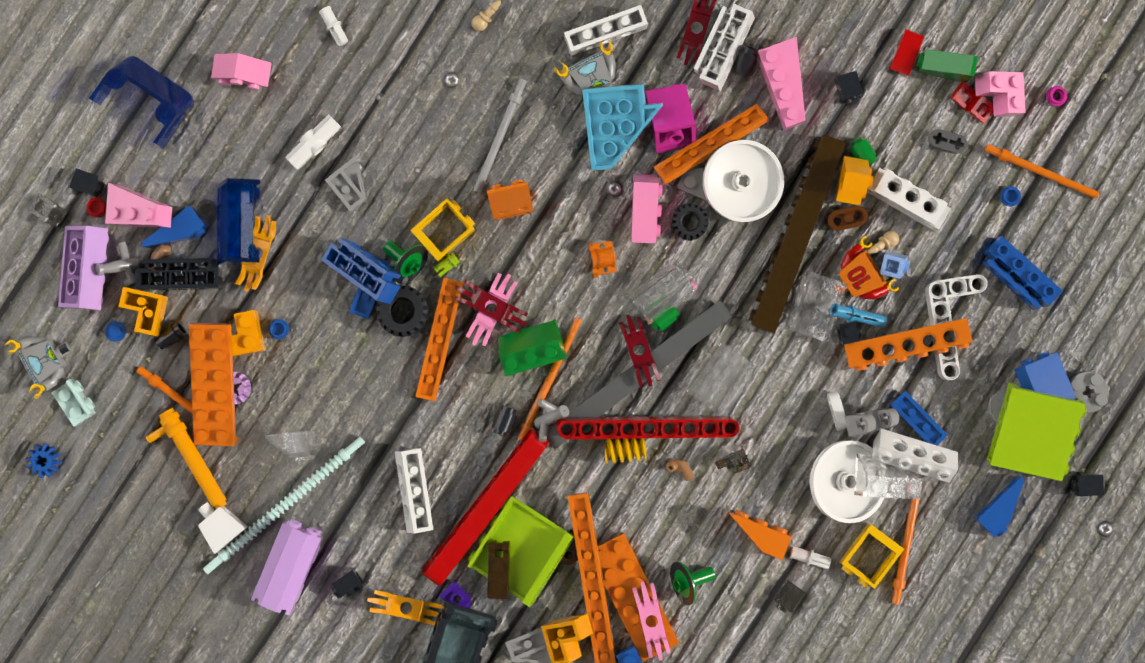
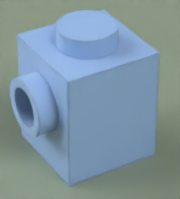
[880,251,910,279]

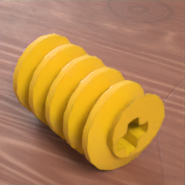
[604,438,647,464]

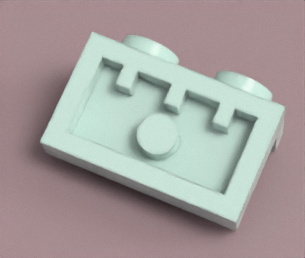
[51,379,96,427]

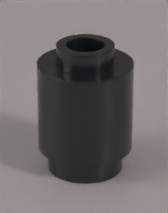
[491,405,517,436]

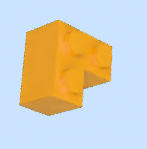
[835,156,873,205]
[119,287,168,336]
[232,310,266,357]
[541,614,593,663]

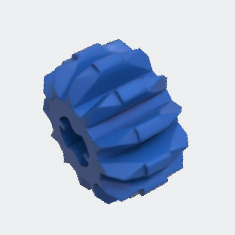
[26,443,62,478]

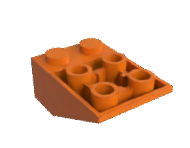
[487,180,534,221]
[729,510,791,560]

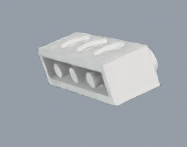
[564,5,648,56]
[872,429,958,483]
[395,448,433,534]

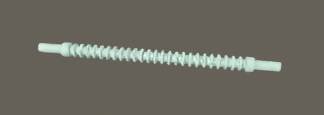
[203,436,365,574]

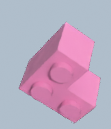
[211,53,272,90]
[975,71,1026,117]

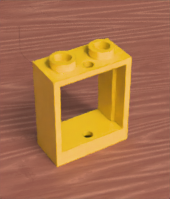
[411,198,475,262]
[839,523,904,589]

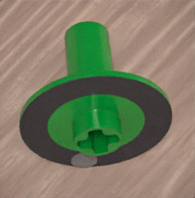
[383,240,428,284]
[670,561,715,606]

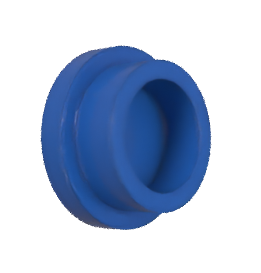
[1000,186,1021,207]
[268,319,289,339]
[105,321,126,342]

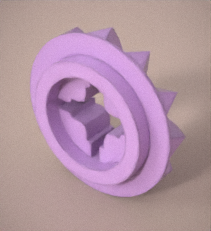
[233,372,251,404]

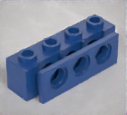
[982,236,1063,310]
[321,237,401,304]

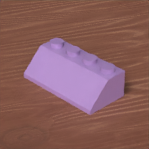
[58,226,109,310]

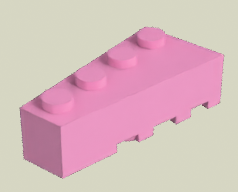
[757,37,806,131]

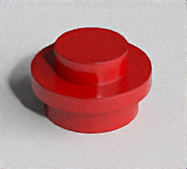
[87,197,107,218]

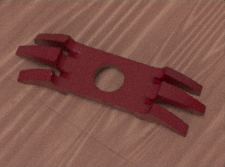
[676,0,716,66]
[455,279,528,333]
[619,314,661,387]

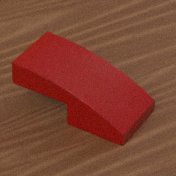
[890,28,925,76]
[949,82,994,124]

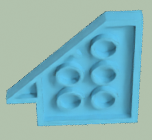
[582,84,663,170]

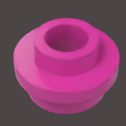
[1046,86,1067,106]

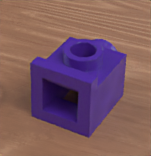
[440,580,472,613]

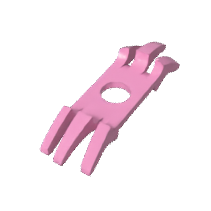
[466,273,518,346]
[632,581,670,661]

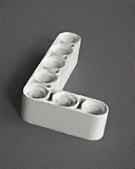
[925,275,988,380]

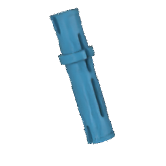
[830,303,887,328]

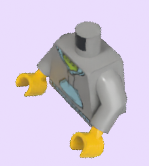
[554,39,616,96]
[4,337,72,399]

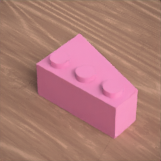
[631,174,662,243]
[105,183,172,228]

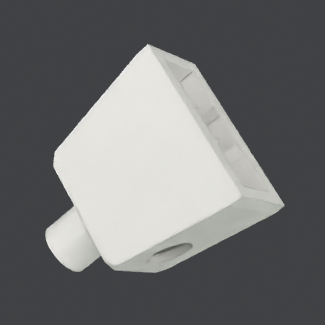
[198,502,248,554]

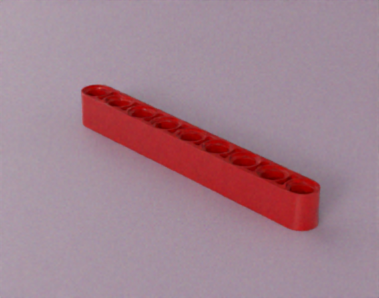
[556,416,740,439]
[422,429,549,586]

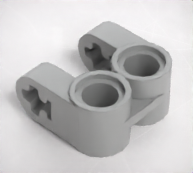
[844,408,899,437]

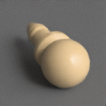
[472,0,501,31]
[868,231,899,255]

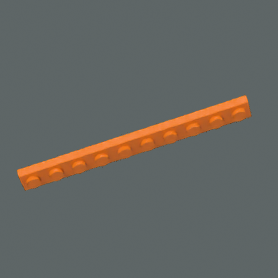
[568,492,617,663]

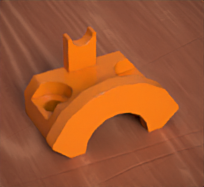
[589,241,617,278]

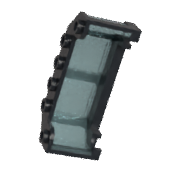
[423,600,497,663]

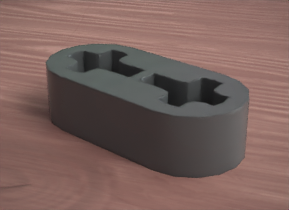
[928,129,967,154]

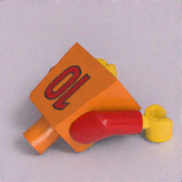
[834,236,899,299]

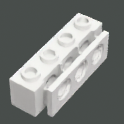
[694,4,755,91]
[867,167,951,231]

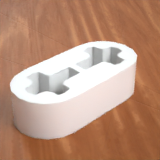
[827,391,847,431]

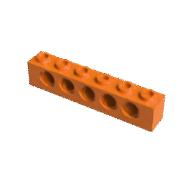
[844,318,973,372]

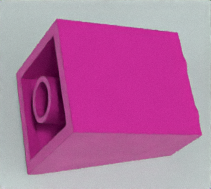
[646,84,696,154]

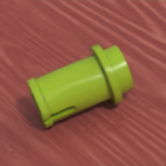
[433,253,460,277]

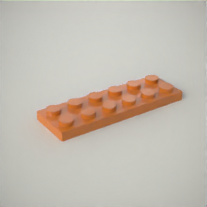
[189,323,236,446]
[598,533,680,662]

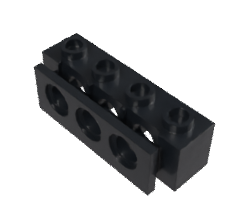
[136,258,223,291]

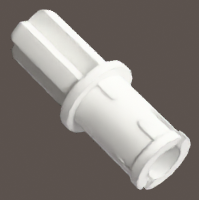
[319,6,348,46]
[789,546,831,569]

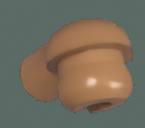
[151,244,171,270]
[666,459,695,481]

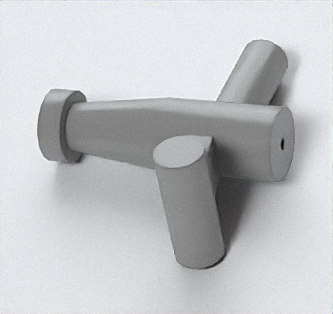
[96,242,139,286]
[534,399,569,442]

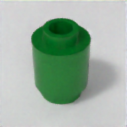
[849,137,878,165]
[649,302,679,332]

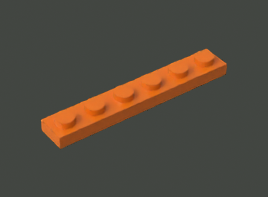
[654,104,769,185]
[415,278,464,402]

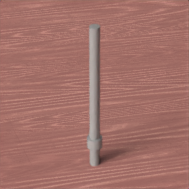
[473,78,527,194]

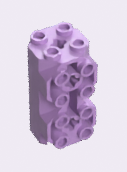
[251,519,323,615]

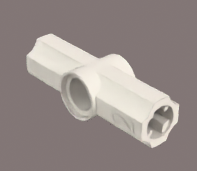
[285,114,341,170]

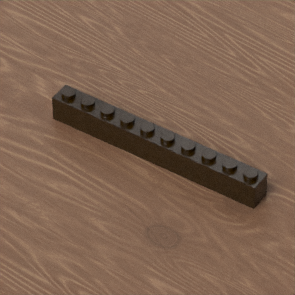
[748,134,846,334]

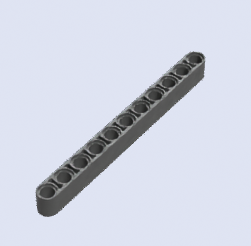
[547,300,732,450]

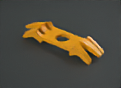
[235,215,276,292]
[367,590,443,626]

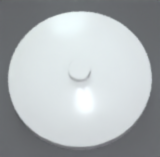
[703,140,784,222]
[810,440,887,523]

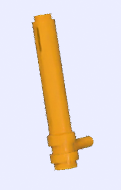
[146,408,227,509]

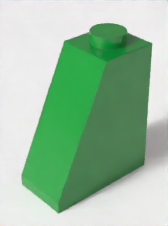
[916,49,978,82]

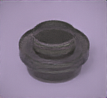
[197,199,218,220]

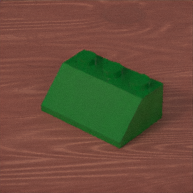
[498,319,568,377]

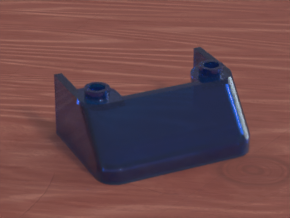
[89,56,194,149]
[216,178,260,265]

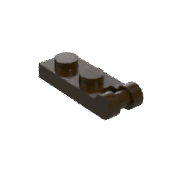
[487,540,510,599]

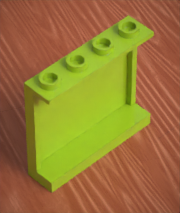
[987,382,1086,481]
[467,496,574,607]

